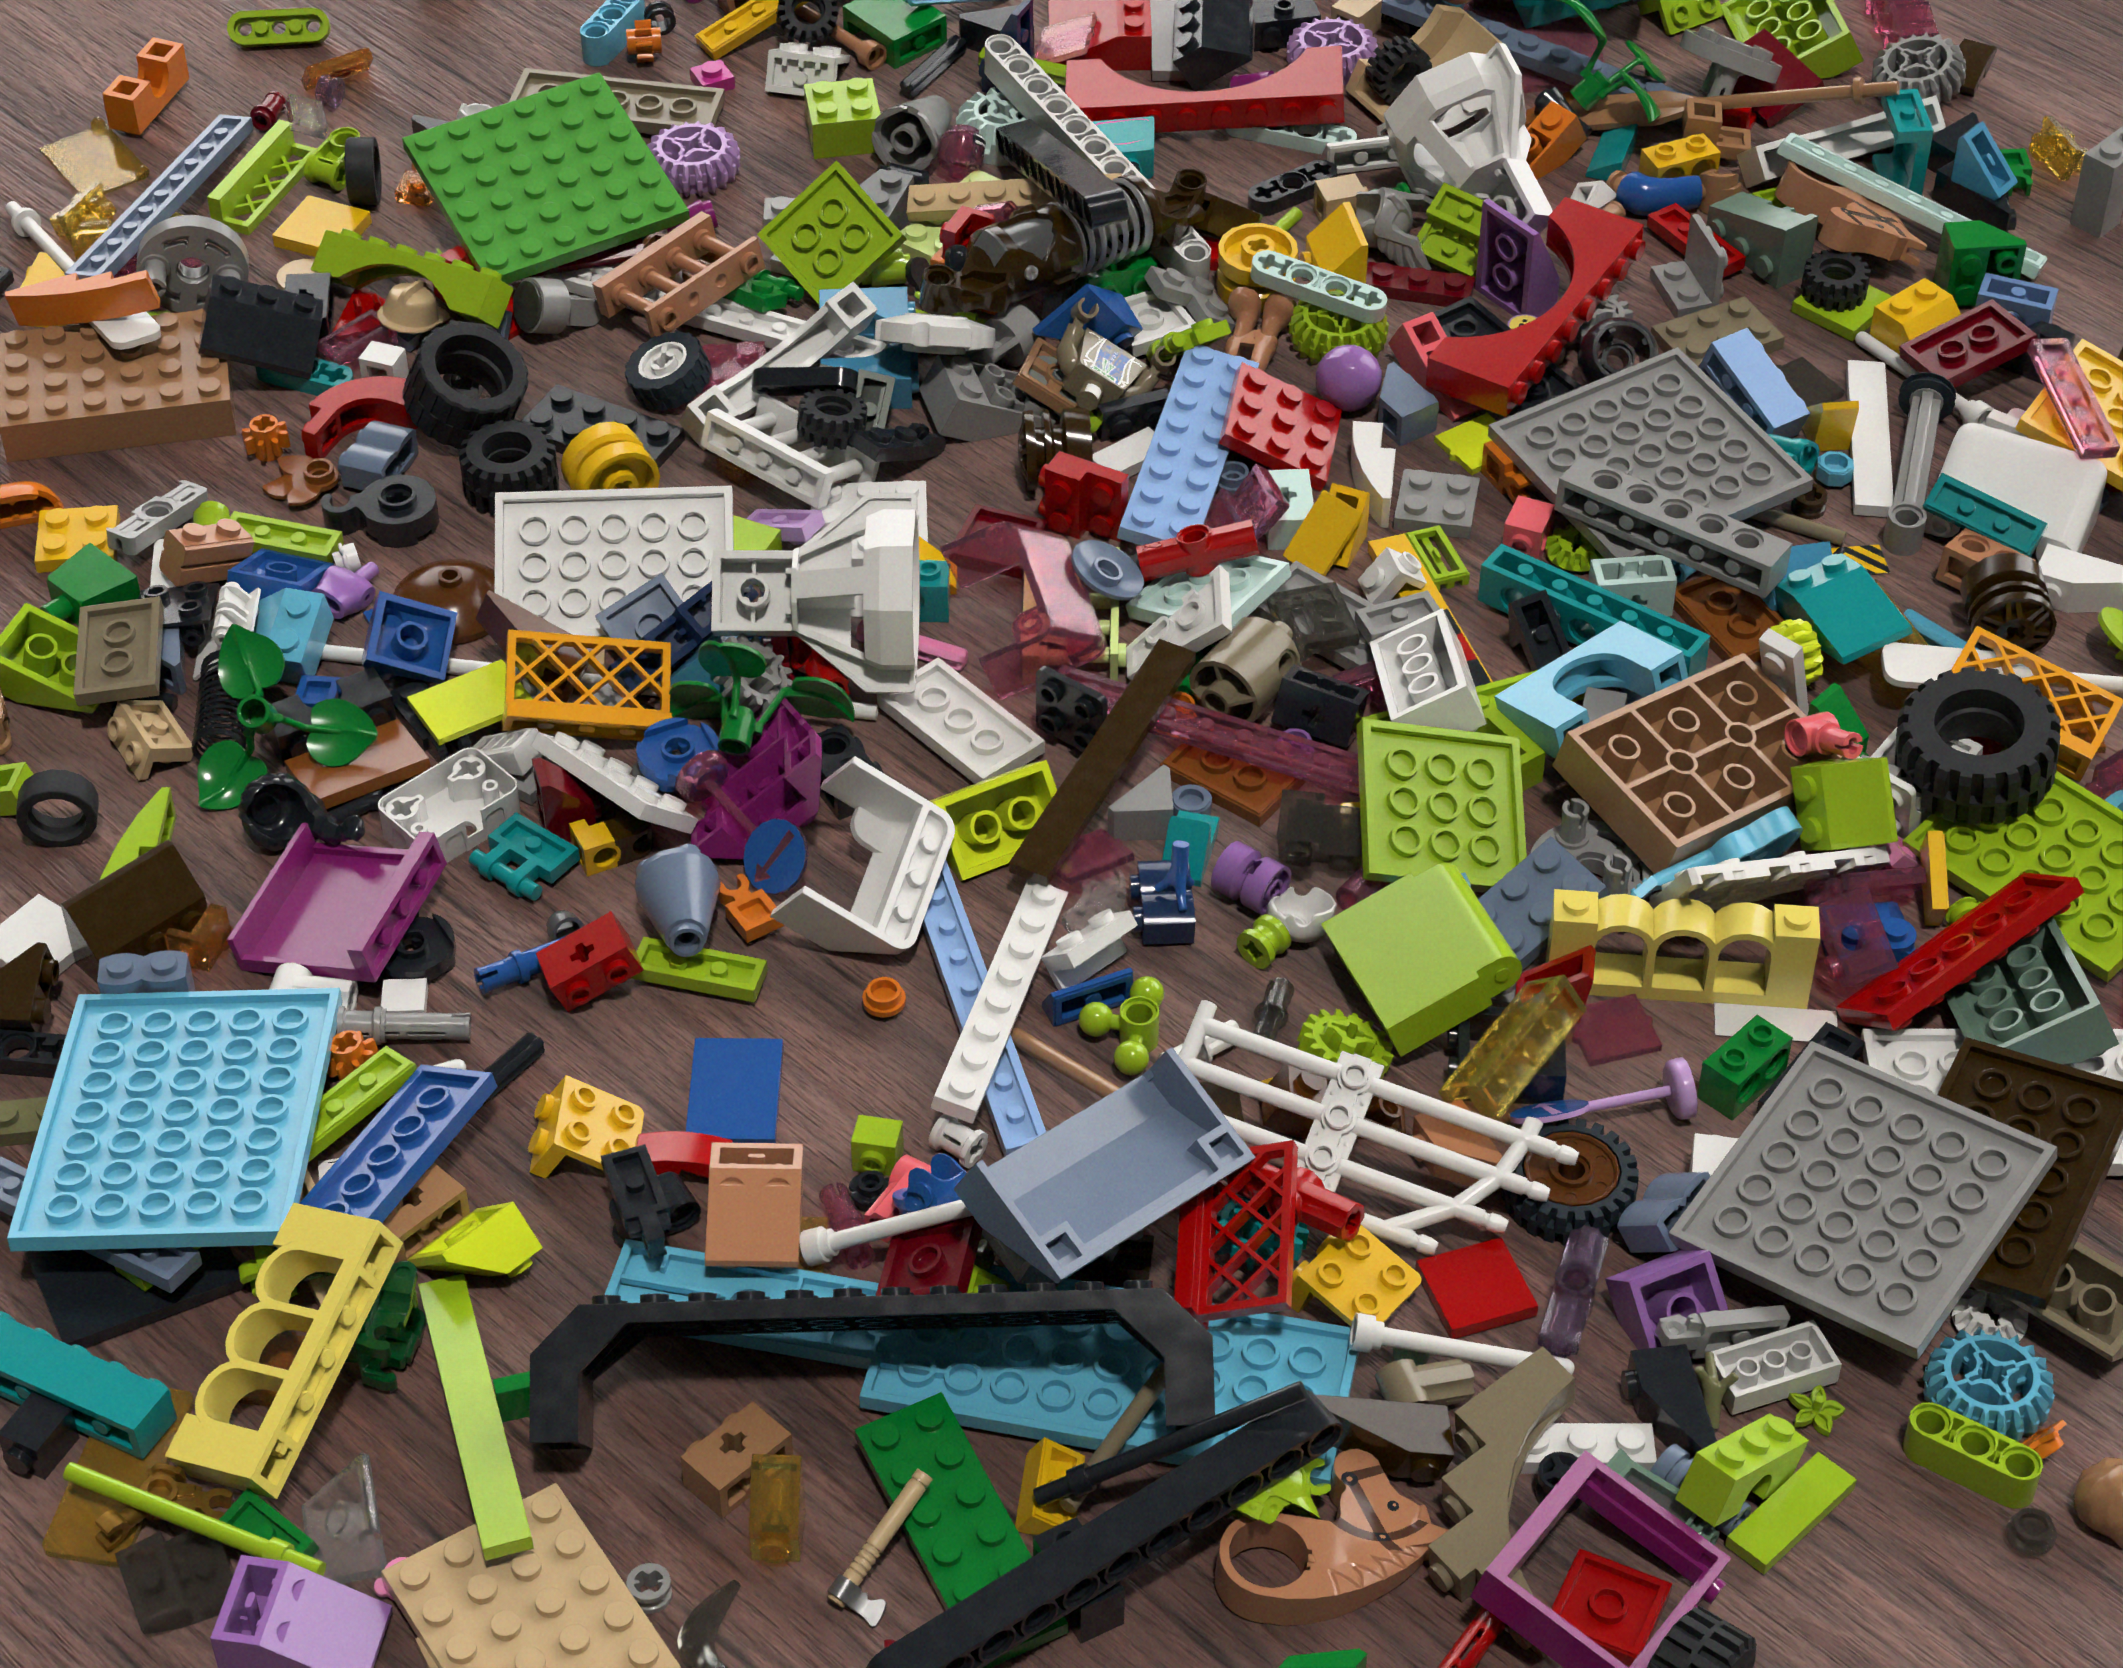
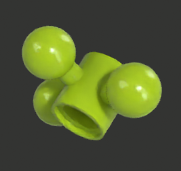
[1079,976,1164,1075]

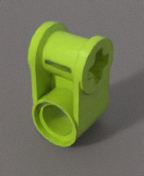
[304,127,360,191]

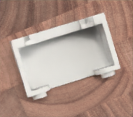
[1924,423,2107,561]

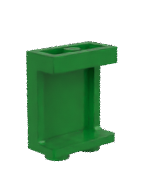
[842,0,947,69]

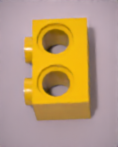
[1639,133,1721,178]

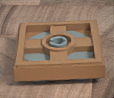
[1012,337,1081,416]

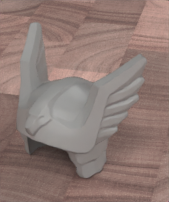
[1356,187,1433,270]

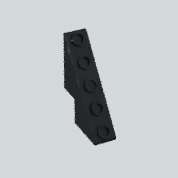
[1927,112,2017,233]

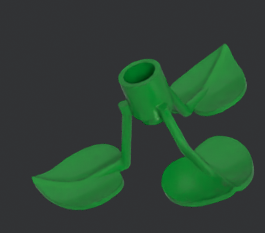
[1556,0,1667,124]
[197,624,378,810]
[669,640,855,756]

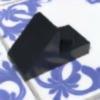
[1508,589,1571,671]

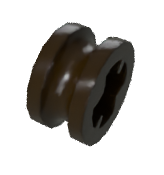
[1791,483,1828,520]

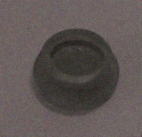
[2006,1508,2057,1556]

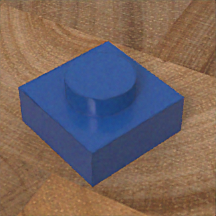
[295,675,341,708]

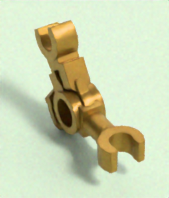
[95,1464,233,1551]

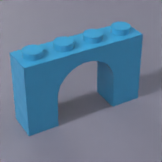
[819,287,919,409]

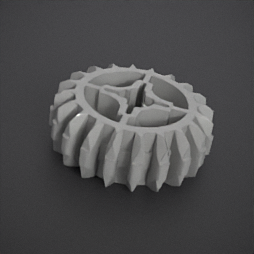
[1871,32,1966,104]

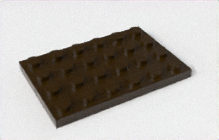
[1937,1037,2123,1310]

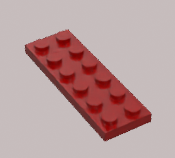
[1835,872,2084,1031]

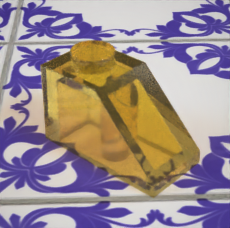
[749,1454,806,1564]

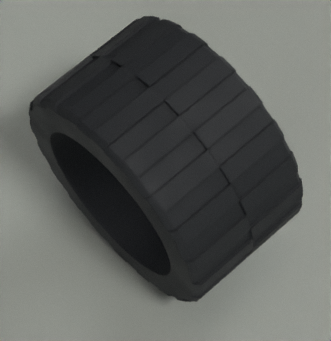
[403,322,529,449]

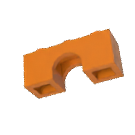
[102,37,189,135]

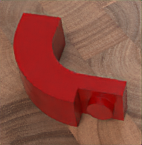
[301,376,418,459]

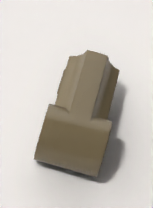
[1374,1358,1475,1405]

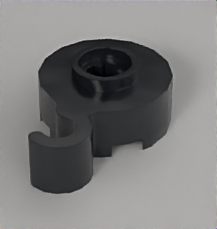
[321,474,440,548]

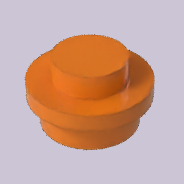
[862,977,906,1018]

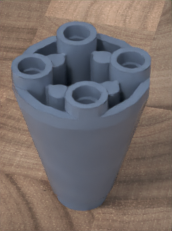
[634,844,721,957]

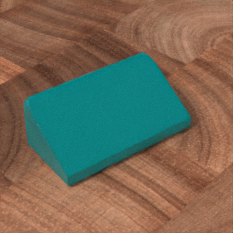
[1586,124,1638,181]

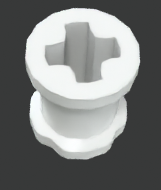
[928,1114,988,1168]

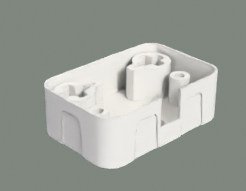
[378,747,521,863]

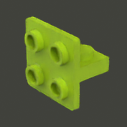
[1637,0,1723,35]

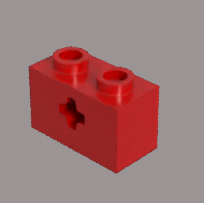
[536,911,644,1012]

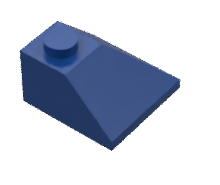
[1032,284,1143,349]

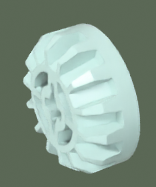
[956,87,1027,166]

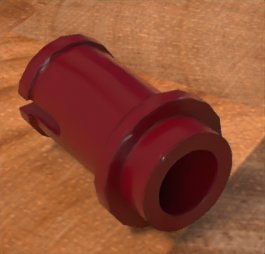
[250,91,286,131]

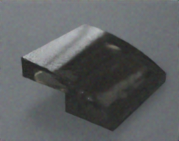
[115,1530,235,1634]

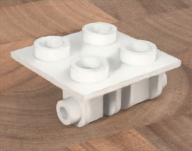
[193,582,261,681]

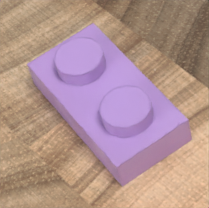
[746,509,825,545]

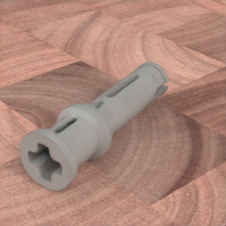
[336,1006,471,1045]

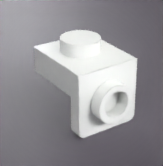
[1357,547,1427,605]

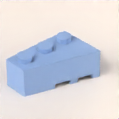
[1699,328,1810,438]

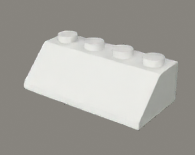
[1369,608,1487,732]

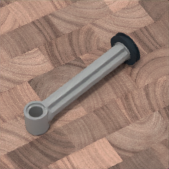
[1883,372,1956,556]

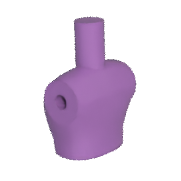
[311,562,379,619]

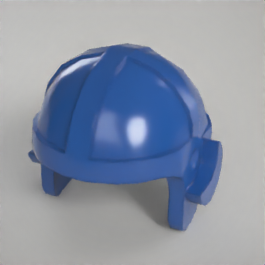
[892,1153,967,1215]

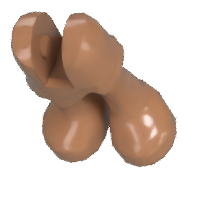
[1223,287,1297,372]

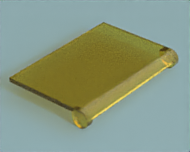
[39,117,150,202]

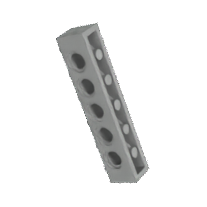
[1554,455,1793,599]

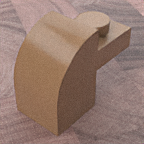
[1682,97,1751,161]

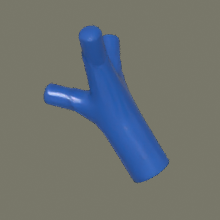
[1154,840,1195,912]

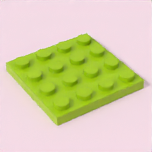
[1357,718,1527,893]

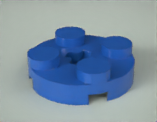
[636,717,720,792]

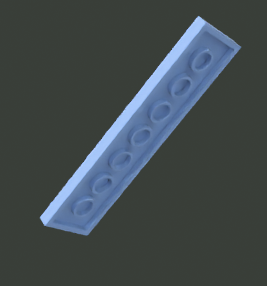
[1117,345,1259,545]

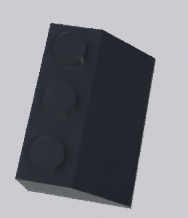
[1173,0,1253,91]
[198,274,323,379]

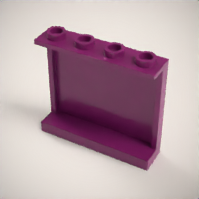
[227,823,447,982]

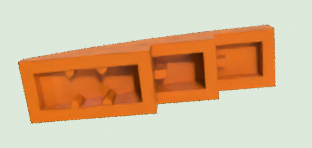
[5,270,160,326]

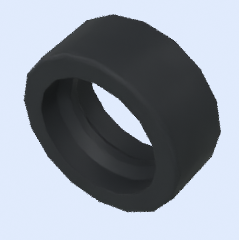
[344,137,381,206]
[16,769,99,847]

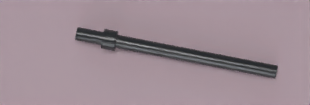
[1033,1381,1308,1507]

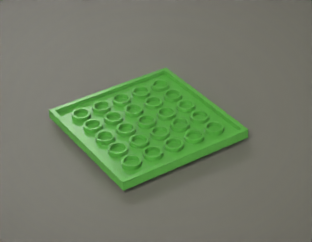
[402,72,690,284]

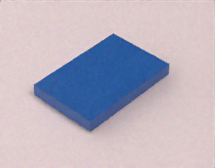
[686,1038,784,1143]

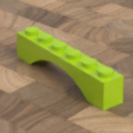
[311,228,514,329]

